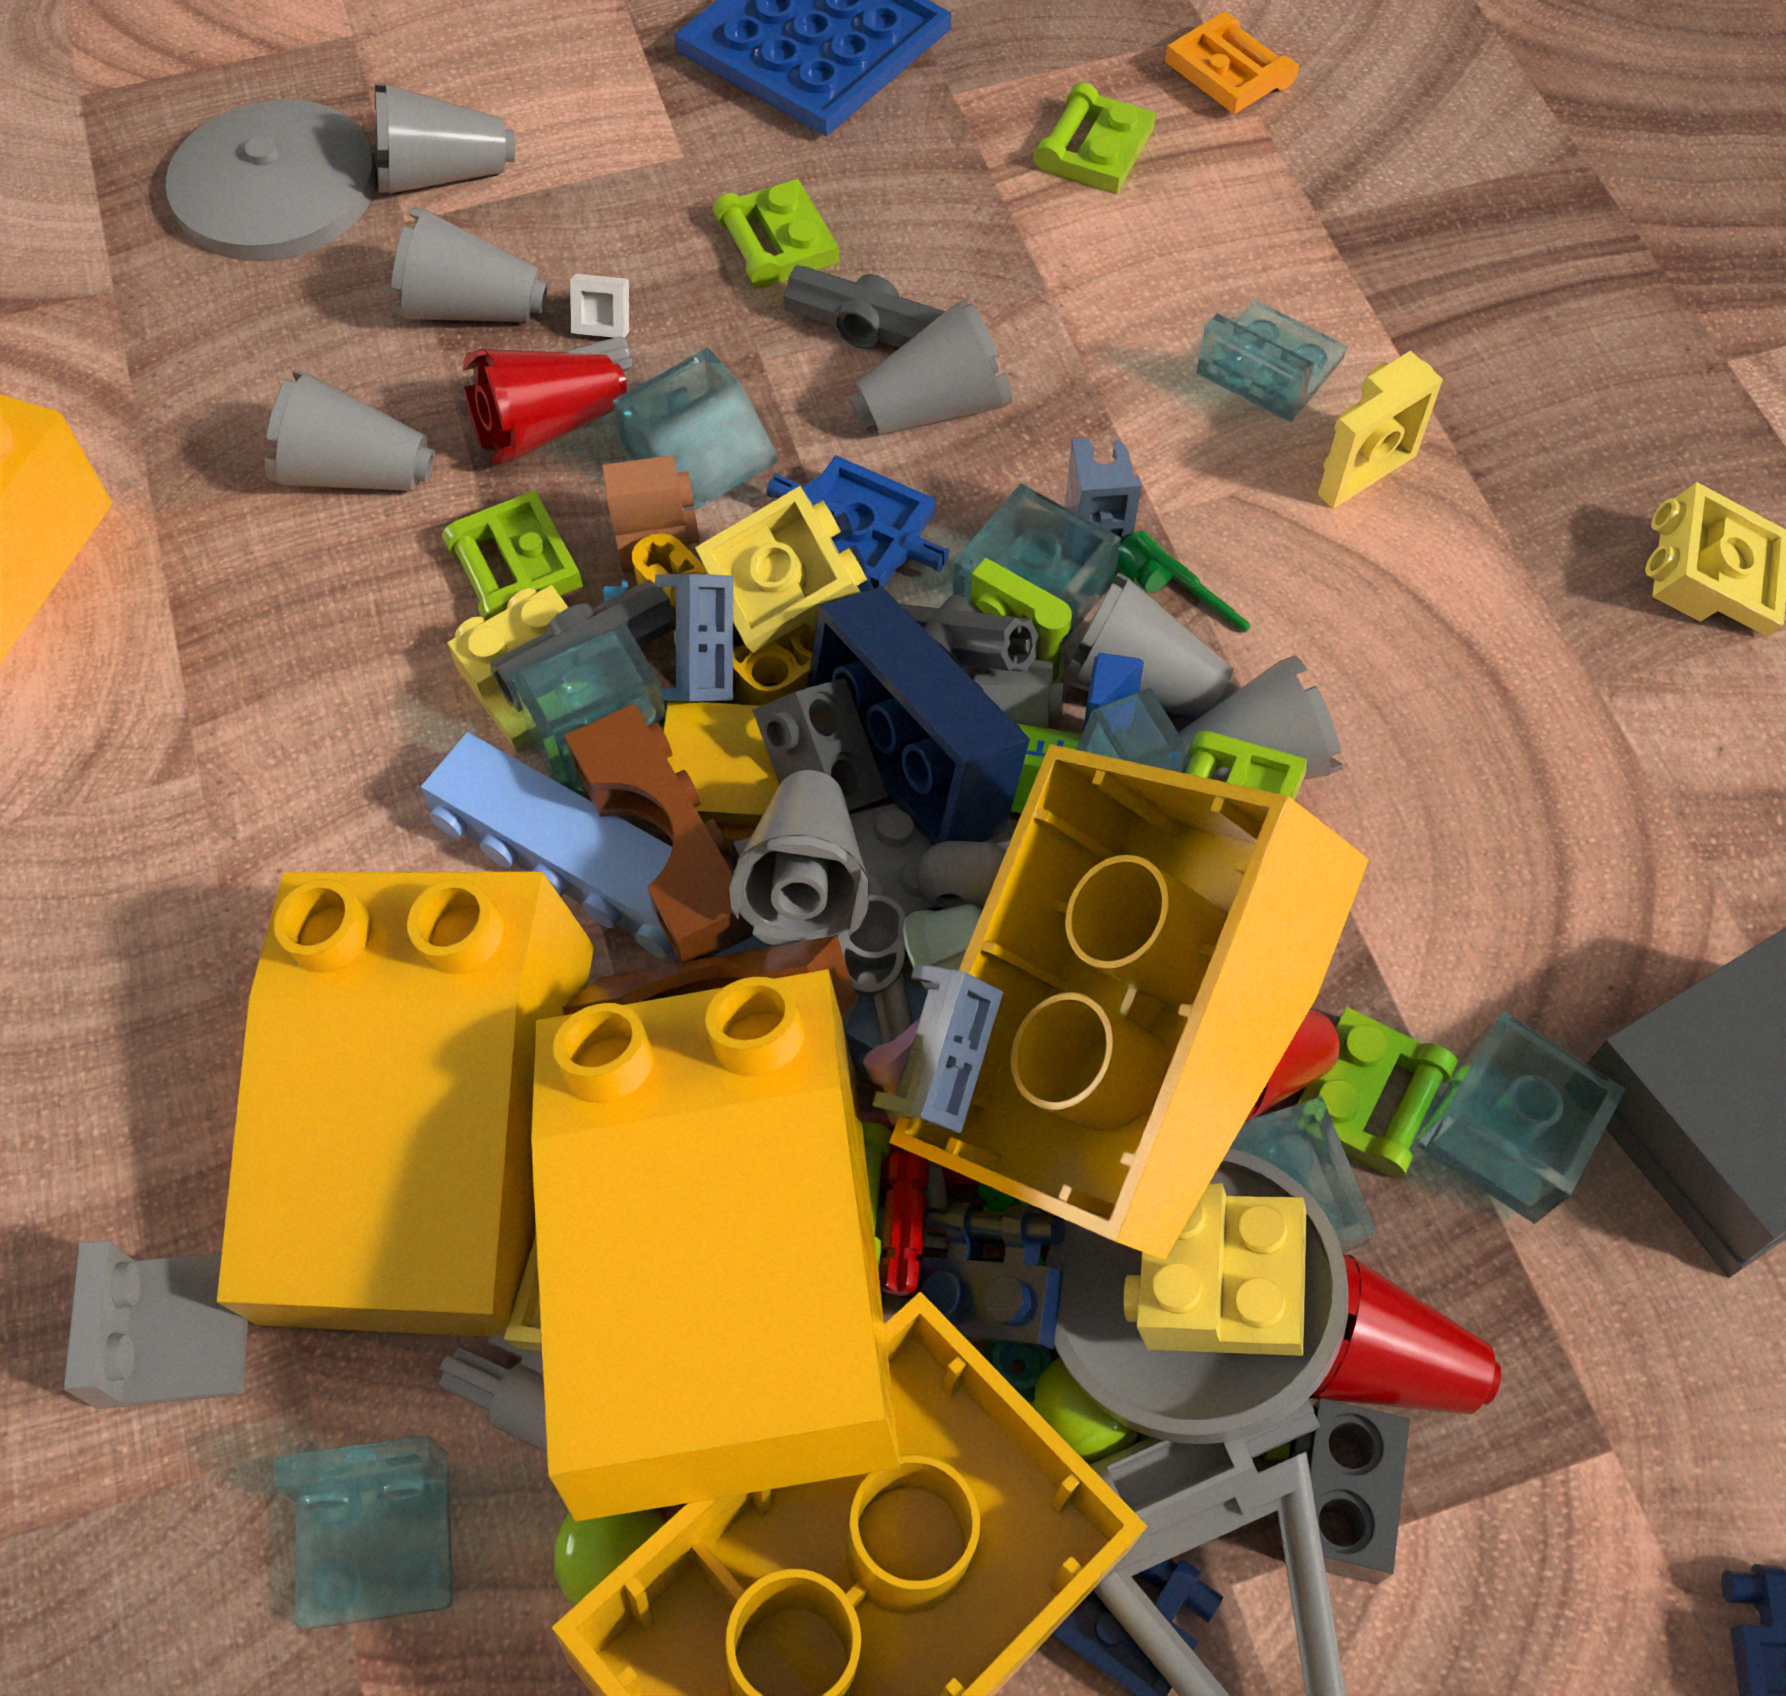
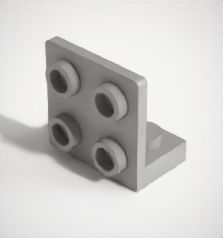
[64,1240,248,1409]

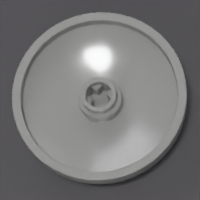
[166,99,377,261]
[1045,1148,1349,1444]

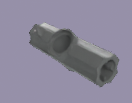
[783,265,946,349]
[490,579,676,712]
[900,595,1039,672]

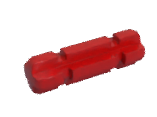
[879,1151,929,1296]

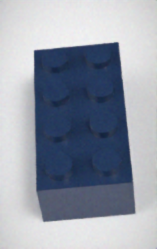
[807,586,1030,846]

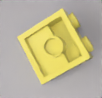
[1318,351,1443,509]
[1645,482,1786,636]
[695,486,867,653]
[447,585,620,752]
[1124,1183,1306,1356]

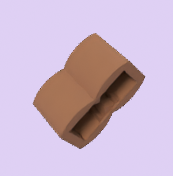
[602,455,700,571]

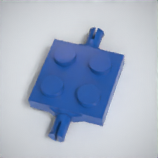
[766,455,949,588]

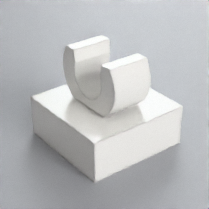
[570,274,629,338]

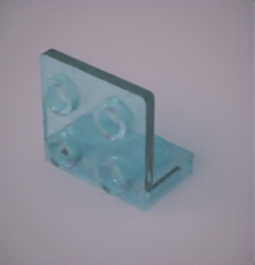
[1196,301,1347,423]
[274,1435,453,1630]

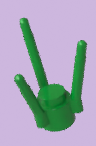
[1113,531,1250,632]

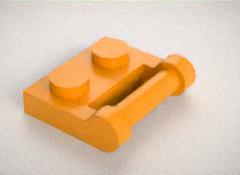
[1165,11,1299,114]

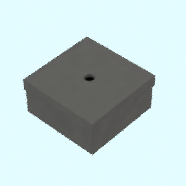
[1567,928,1786,1278]

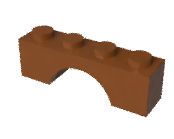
[564,703,754,963]
[562,935,857,1016]

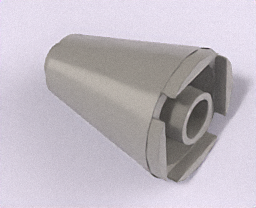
[375,83,515,194]
[391,207,548,322]
[850,299,1013,435]
[265,370,435,491]
[1060,573,1238,720]
[1158,655,1343,782]
[729,770,870,946]

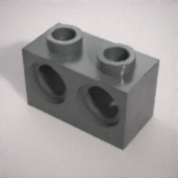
[752,678,888,811]
[1278,1398,1410,1585]

